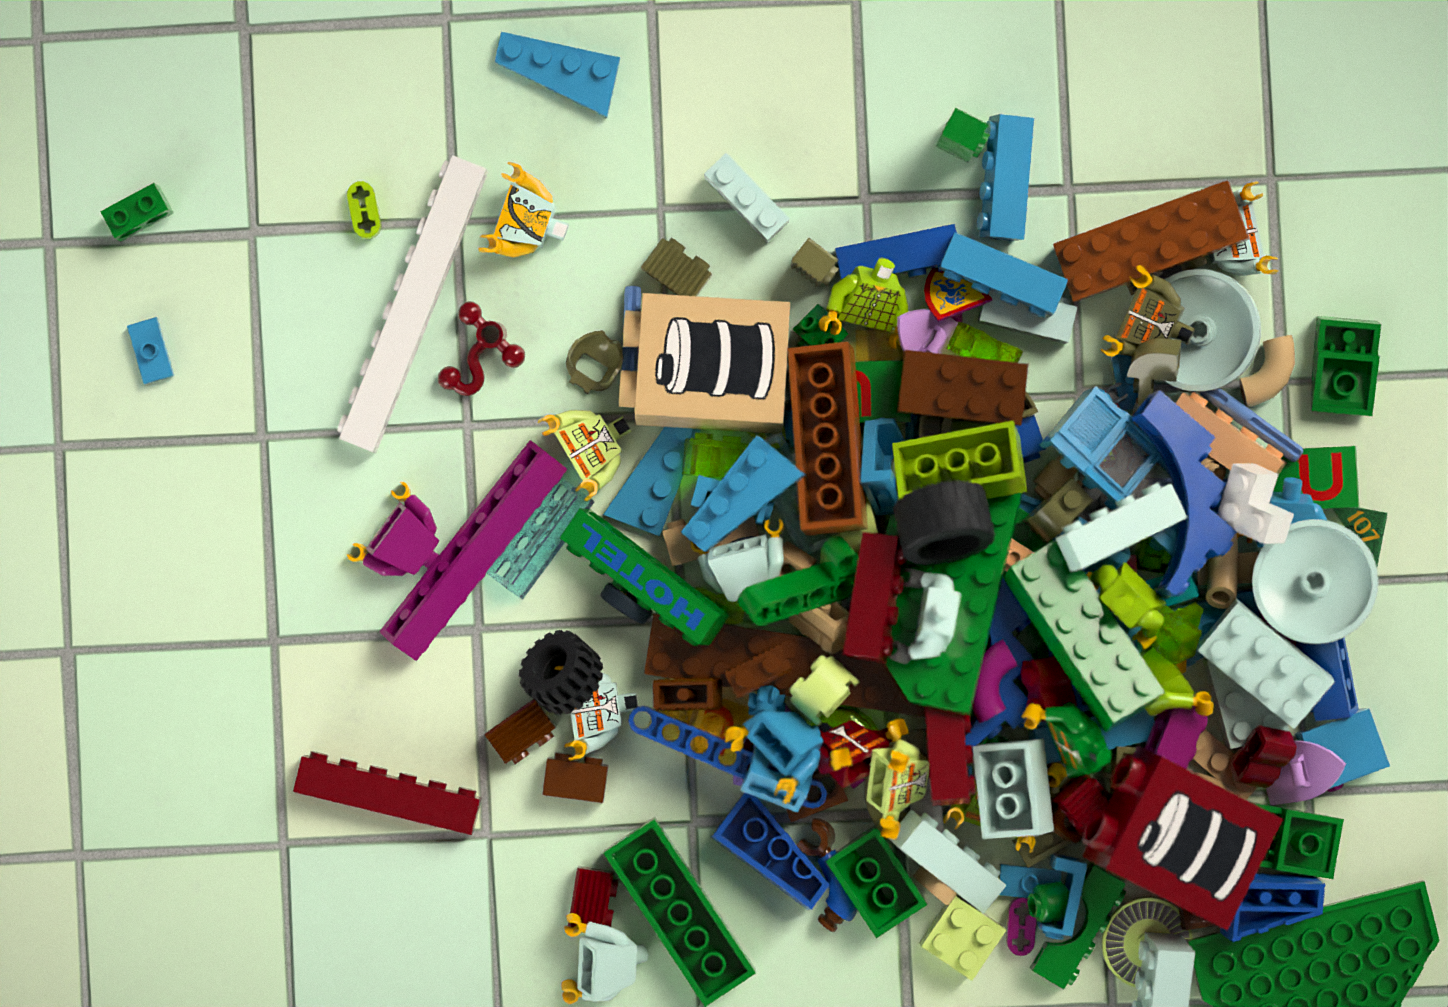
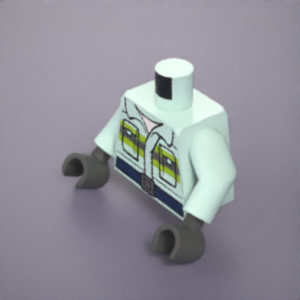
[889,568,960,664]

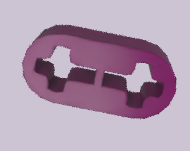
[1006,897,1036,956]

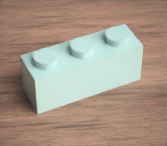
[704,153,790,243]
[978,291,1077,344]

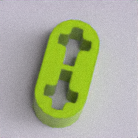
[347,181,381,239]

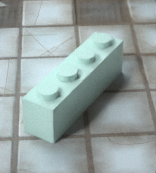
[1056,483,1187,572]
[889,809,1006,914]

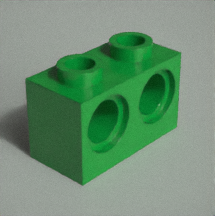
[100,183,174,242]

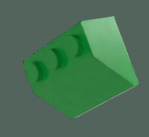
[826,825,928,938]

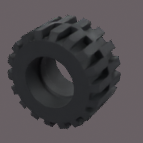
[519,630,603,715]

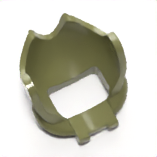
[566,330,623,394]

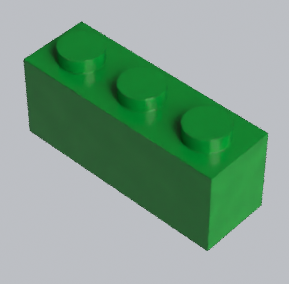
[936,108,990,163]

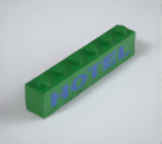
[560,508,730,646]

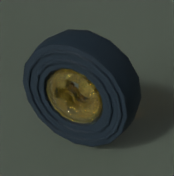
[600,582,653,624]

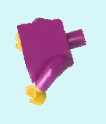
[347,482,439,576]

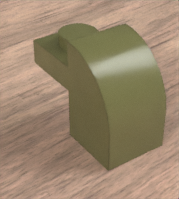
[1127,338,1181,405]
[1022,478,1093,543]

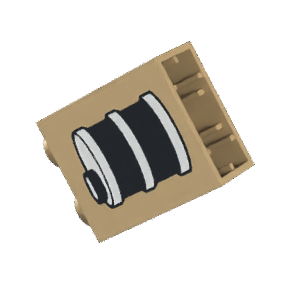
[619,293,790,434]

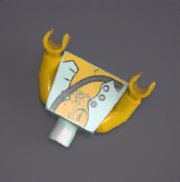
[478,162,569,258]

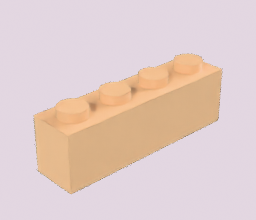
[1175,391,1287,475]

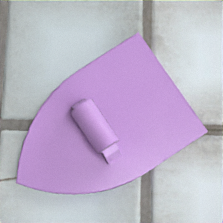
[897,309,974,356]
[1266,741,1346,805]

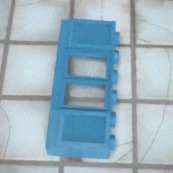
[1040,386,1221,565]

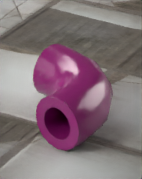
[972,639,1018,723]

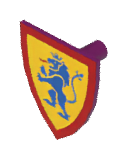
[924,268,992,325]

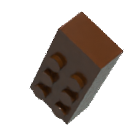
[896,349,1029,427]

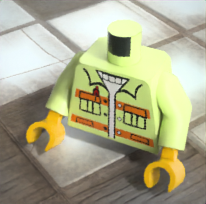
[538,410,632,502]
[866,740,930,839]

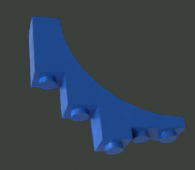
[1131,390,1237,599]
[965,579,1034,751]

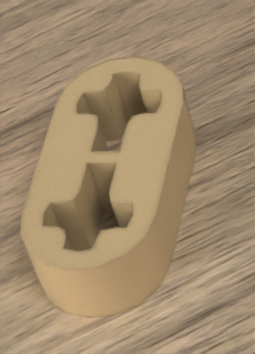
[913,866,957,906]

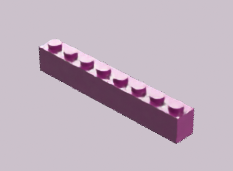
[379,440,567,661]

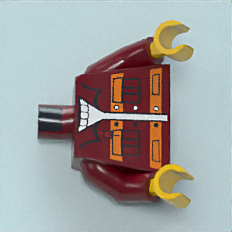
[818,718,909,788]

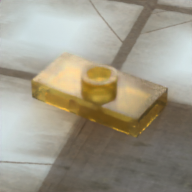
[855,330,903,361]

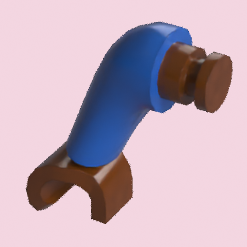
[797,818,857,932]

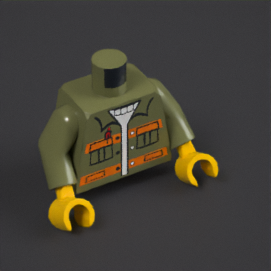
[1100,265,1195,357]

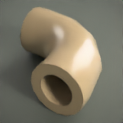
[1239,335,1295,408]
[1205,534,1239,609]

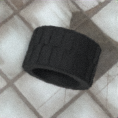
[893,480,995,565]

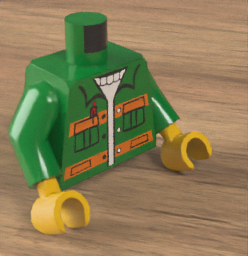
[1022,701,1111,788]

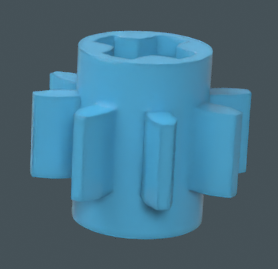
[748,685,786,716]

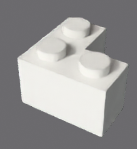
[1217,463,1294,544]

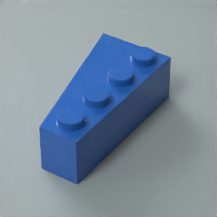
[710,792,829,910]

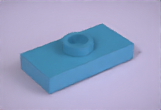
[127,317,174,384]
[999,864,1062,898]

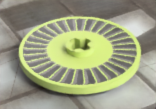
[1102,897,1193,988]

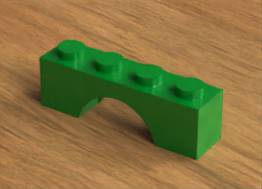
[1029,863,1127,989]

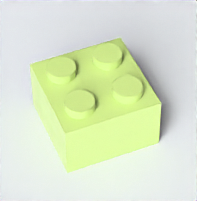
[919,895,1006,981]

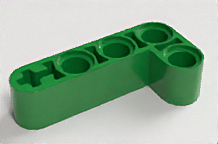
[738,536,859,626]

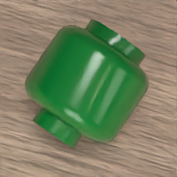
[1027,881,1070,924]

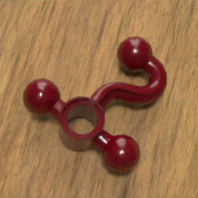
[438,301,525,396]

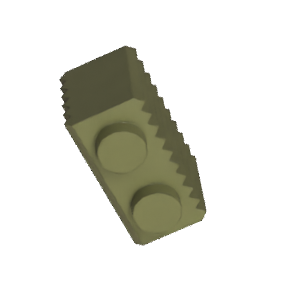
[791,237,839,287]
[641,238,712,296]

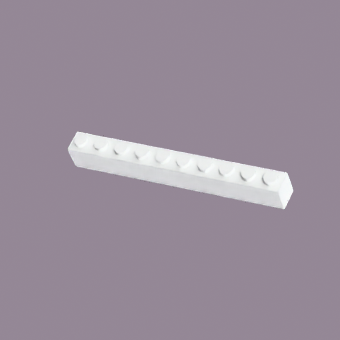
[337,155,488,453]

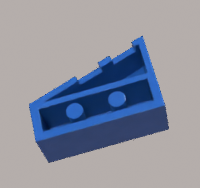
[1220,874,1325,942]

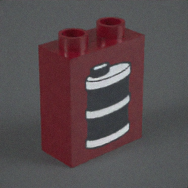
[1082,746,1283,931]

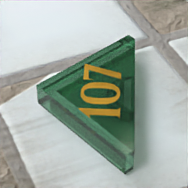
[1331,507,1388,567]

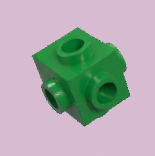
[792,304,848,347]

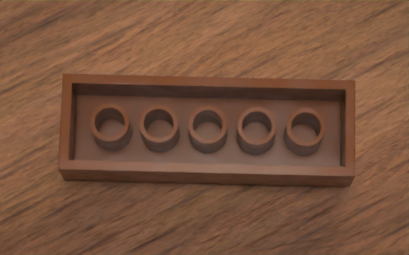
[1053,180,1250,302]
[788,342,868,536]

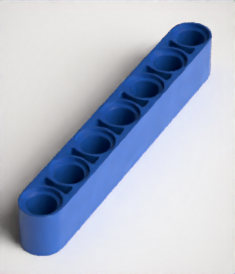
[629,705,827,808]

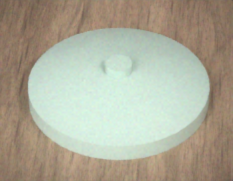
[1165,269,1261,391]
[1252,520,1378,644]

